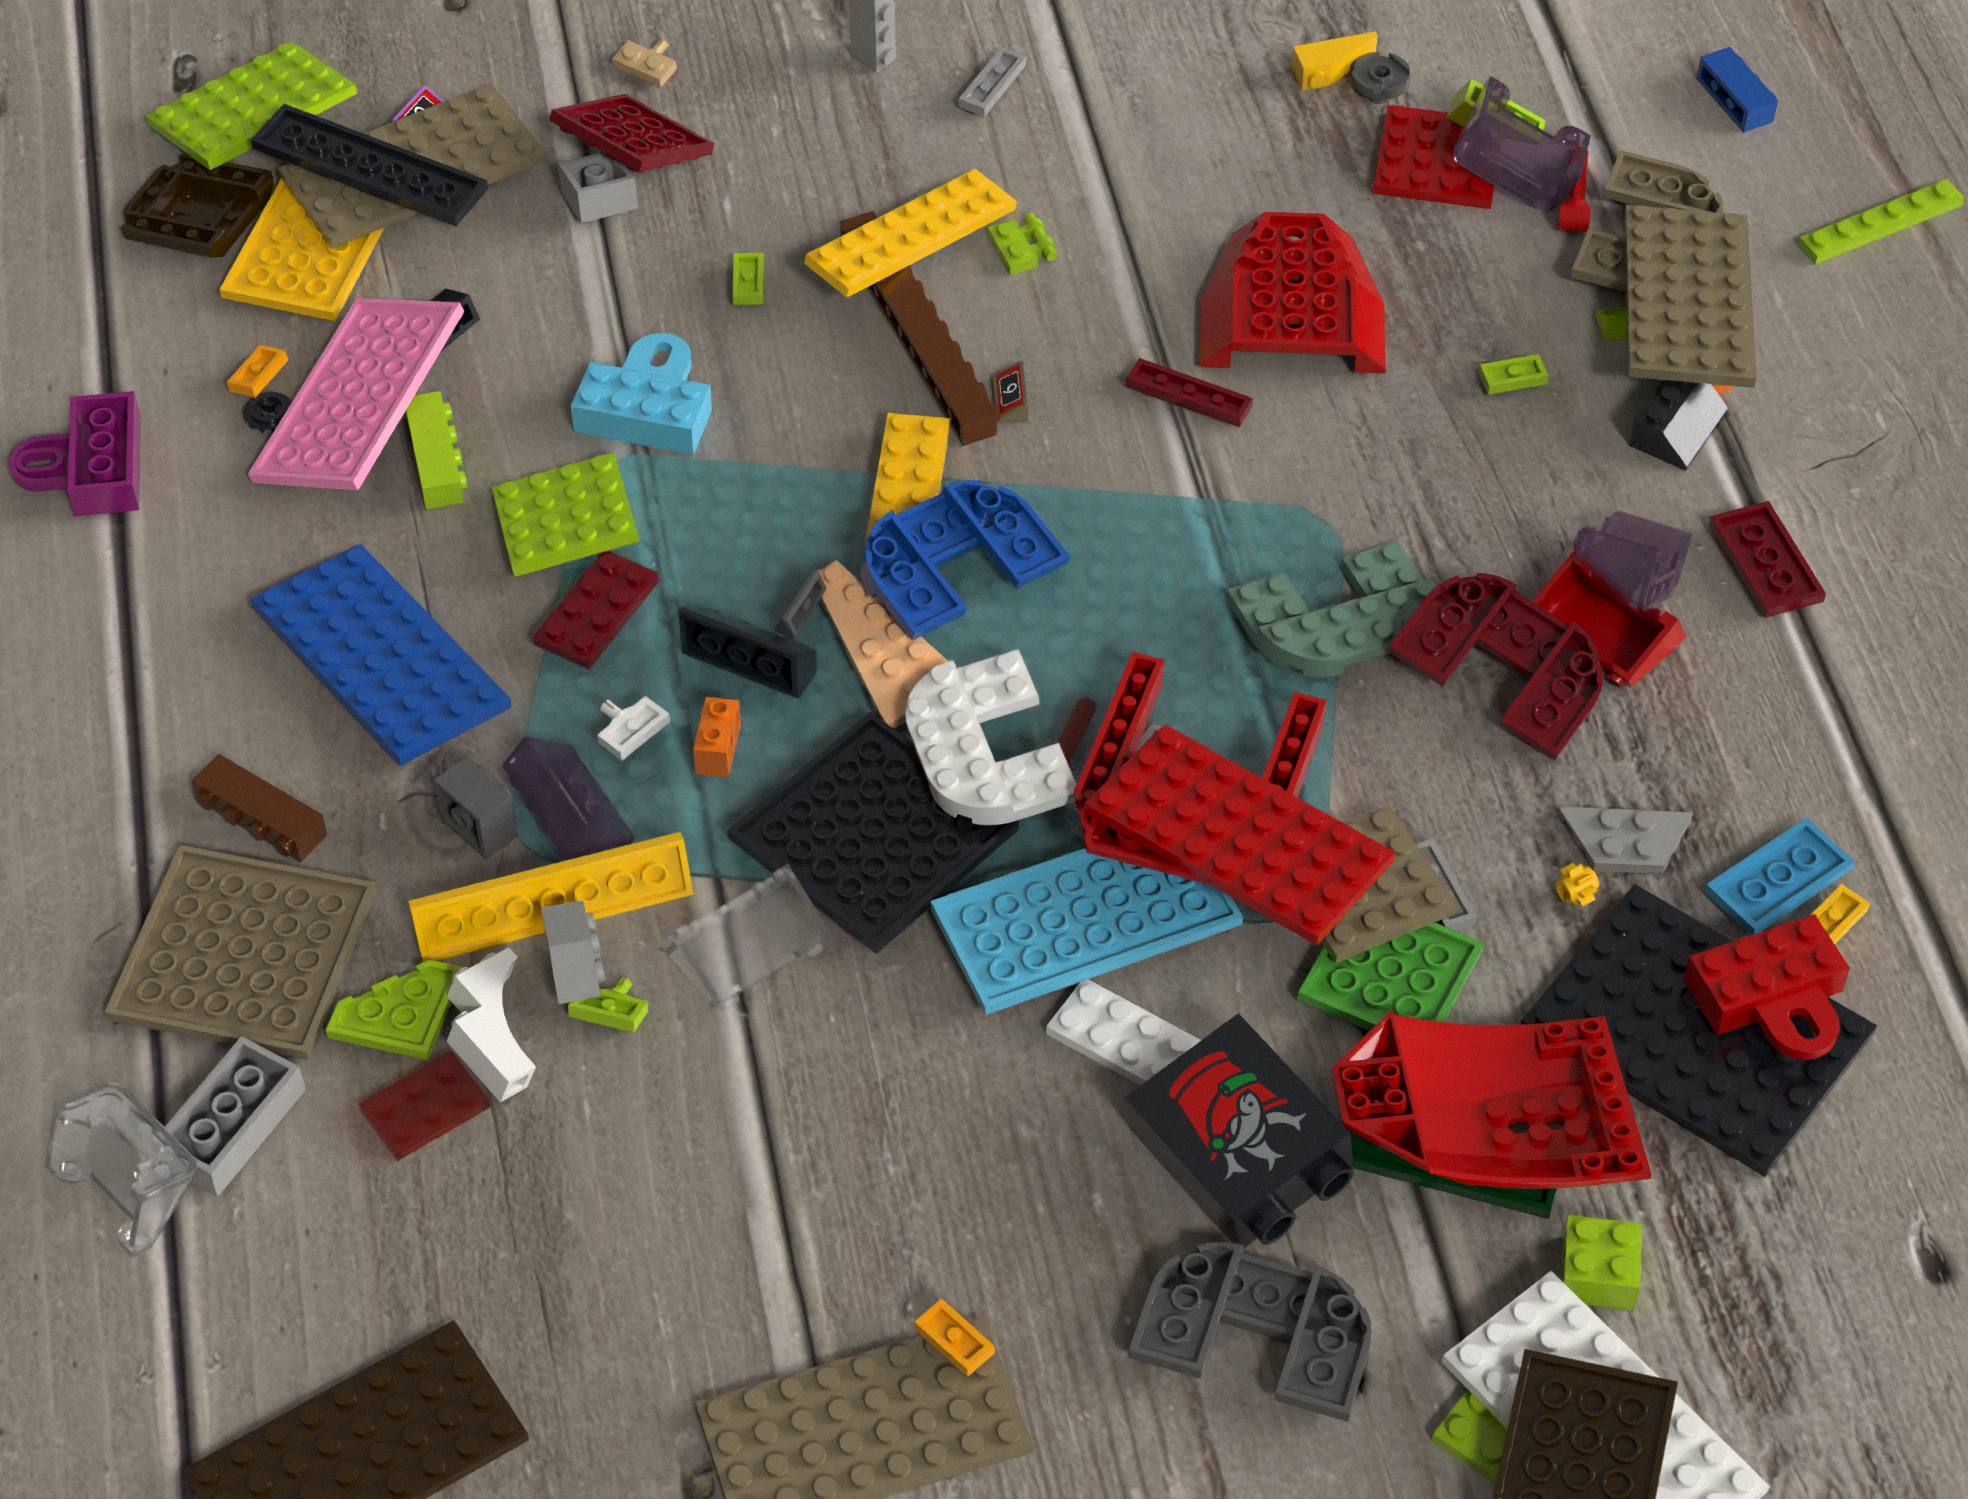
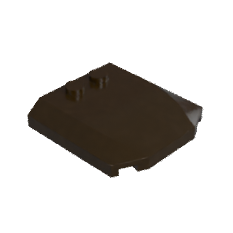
[121,153,274,257]

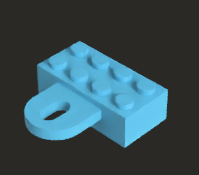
[571,333,712,455]

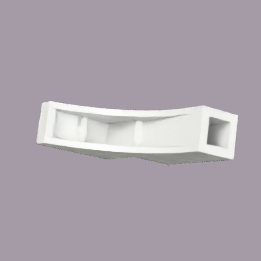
[447,947,536,1103]

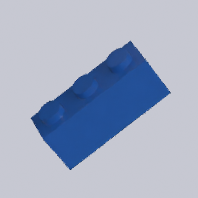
[1696,47,1778,133]

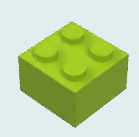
[1560,1215,1642,1311]

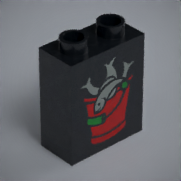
[1124,1013,1354,1249]

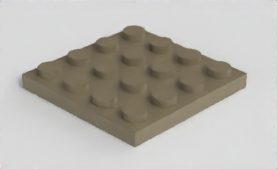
[1321,805,1459,963]

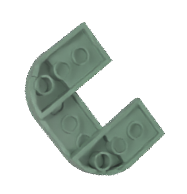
[1225,541,1436,678]

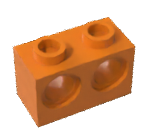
[693,697,741,778]

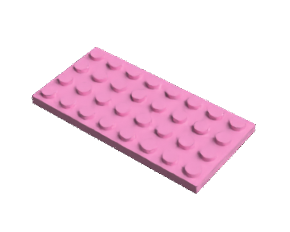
[248,298,464,490]

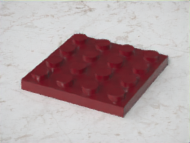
[549,94,714,173]

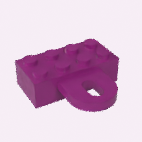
[8,391,141,516]

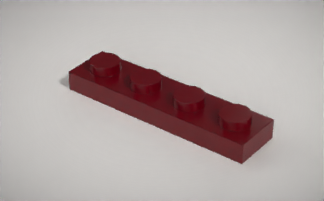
[1126,358,1253,427]

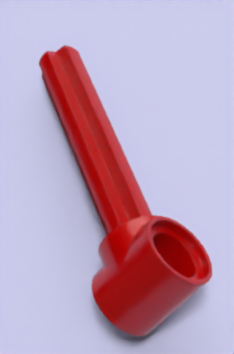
[1558,145,1591,233]

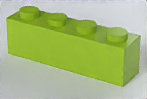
[406,391,468,510]

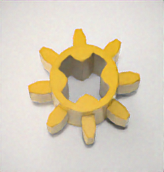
[1555,863,1599,907]

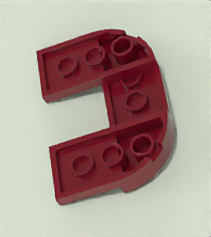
[1388,573,1604,761]

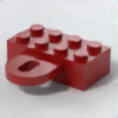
[1683,914,1850,1060]

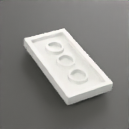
[1046,979,1201,1085]

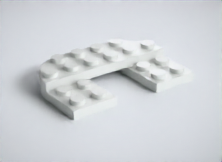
[905,649,1076,825]

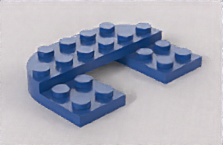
[860,480,1070,641]

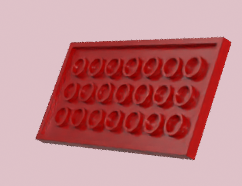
[1084,724,1396,946]

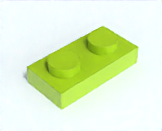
[733,252,764,305]
[1479,354,1549,395]

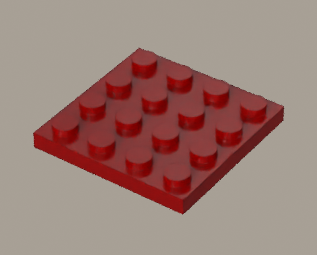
[1372,105,1502,209]

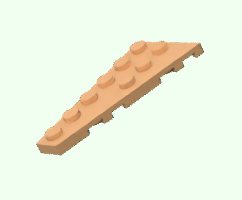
[819,560,949,729]

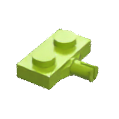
[568,977,648,1033]

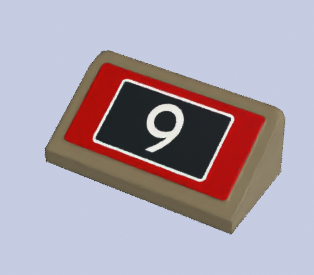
[992,361,1028,422]

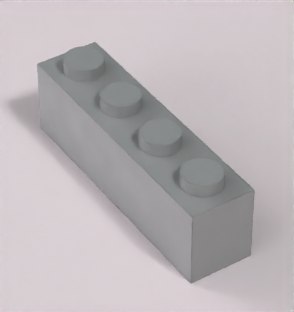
[849,0,896,73]

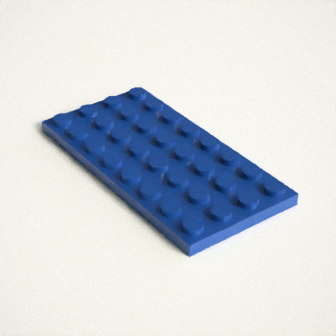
[251,544,511,766]

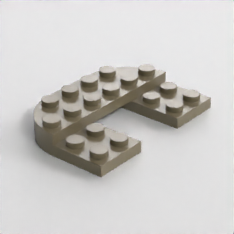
[1571,150,1723,292]

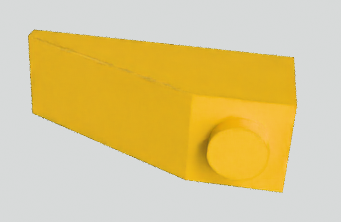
[1291,31,1378,91]

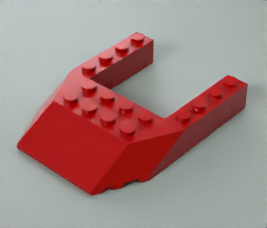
[1074,652,1327,885]

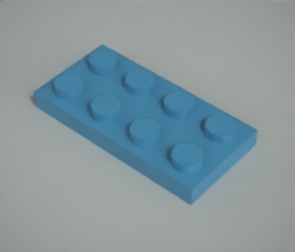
[1704,818,1855,936]

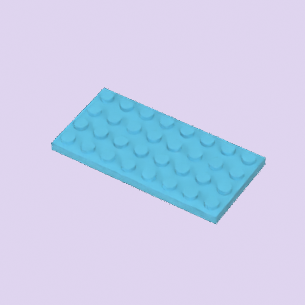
[931,848,1243,1015]

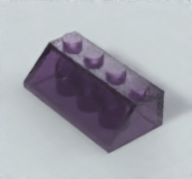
[502,736,635,860]

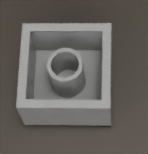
[558,152,638,223]
[541,900,605,1004]

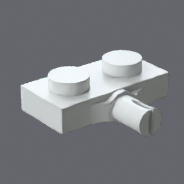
[597,696,670,761]

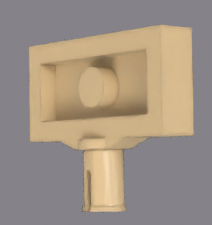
[612,37,677,87]

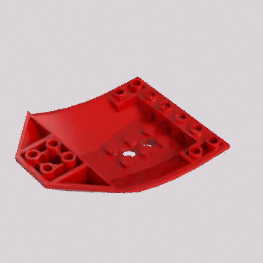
[1331,1009,1652,1189]

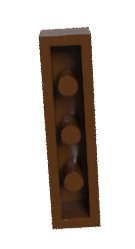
[192,754,327,862]

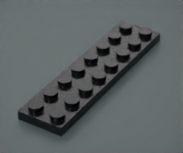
[251,104,488,227]

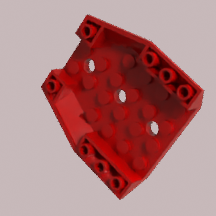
[1199,212,1386,374]

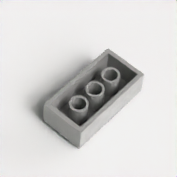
[152,1036,306,1197]

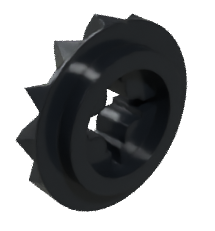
[243,392,292,433]

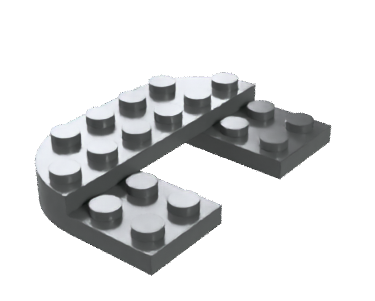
[1128,1242,1371,1422]

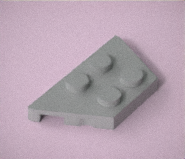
[1559,807,1693,874]

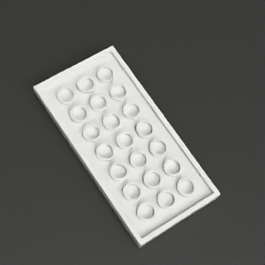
[1441,1271,1770,1499]

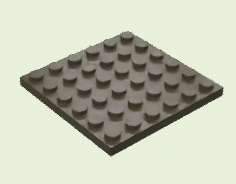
[104,845,377,1060]

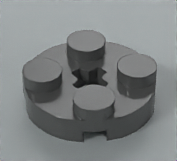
[1351,52,1410,104]

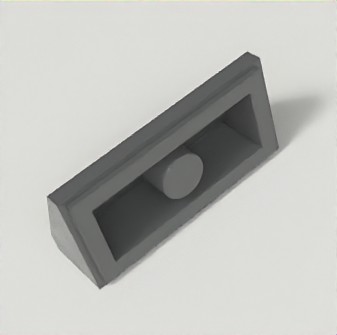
[774,568,826,639]

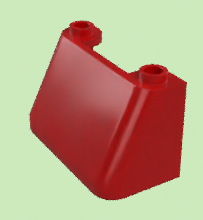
[1532,548,1686,689]

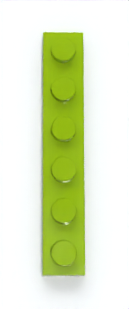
[1798,179,1965,265]

